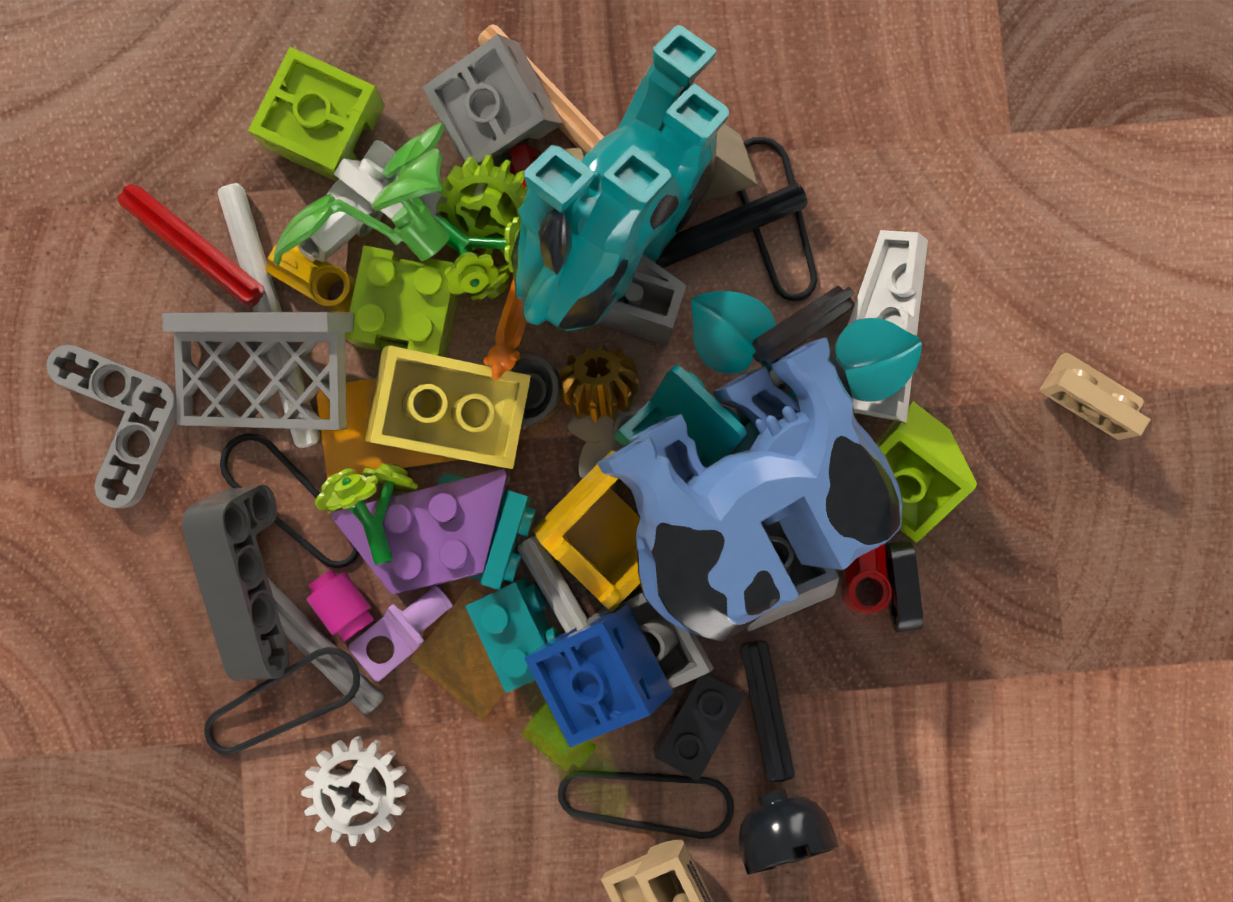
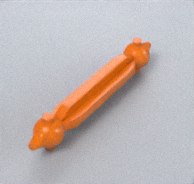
[484,277,527,380]

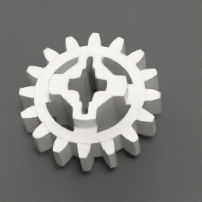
[301,736,409,846]

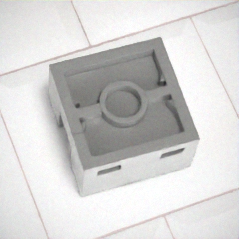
[422,34,563,167]

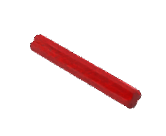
[118,184,265,307]

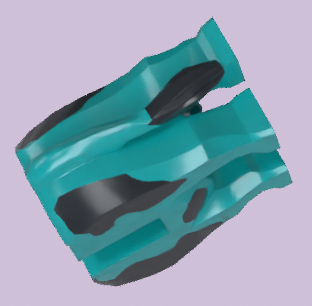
[511,25,729,332]

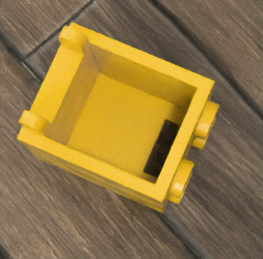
[533,450,640,612]

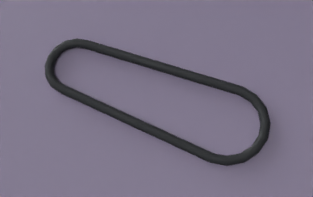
[739,136,817,301]
[220,433,359,568]
[204,647,361,755]
[558,770,734,839]

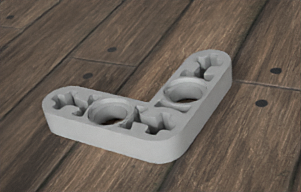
[46,344,176,508]

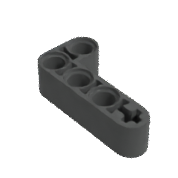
[182,485,289,681]

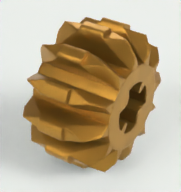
[559,343,640,424]

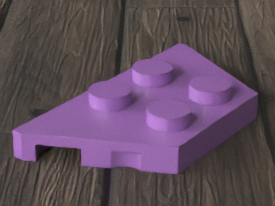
[331,469,510,594]

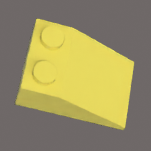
[364,345,531,469]

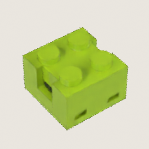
[248,47,385,182]
[345,245,460,358]

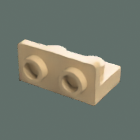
[1039,353,1151,440]

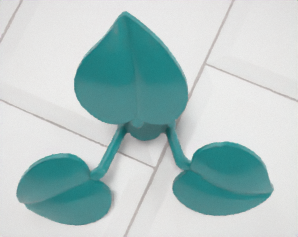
[691,291,922,453]

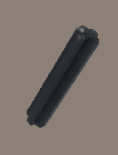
[740,641,795,782]

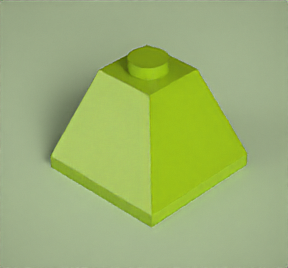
[875,401,977,543]

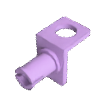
[348,585,453,682]

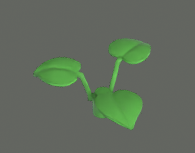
[273,121,449,267]

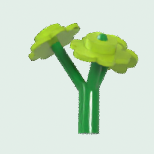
[433,214,521,301]
[315,464,418,566]

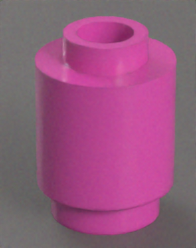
[306,569,374,643]

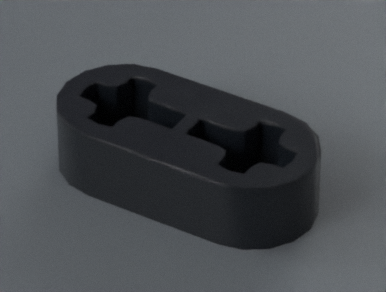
[885,541,923,632]

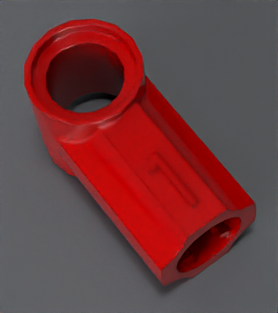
[841,543,892,614]

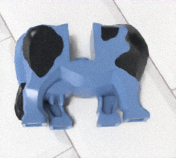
[597,337,903,641]

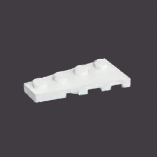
[836,230,928,423]

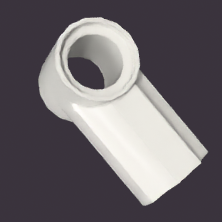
[297,179,384,262]

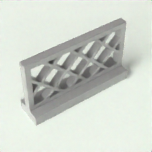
[162,312,354,430]

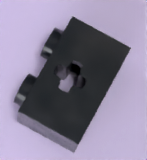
[653,672,745,781]

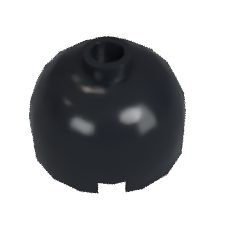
[739,789,839,875]

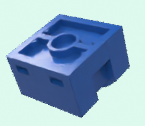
[524,604,673,747]

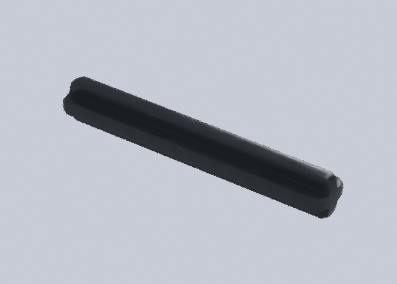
[643,183,808,268]
[752,286,855,364]

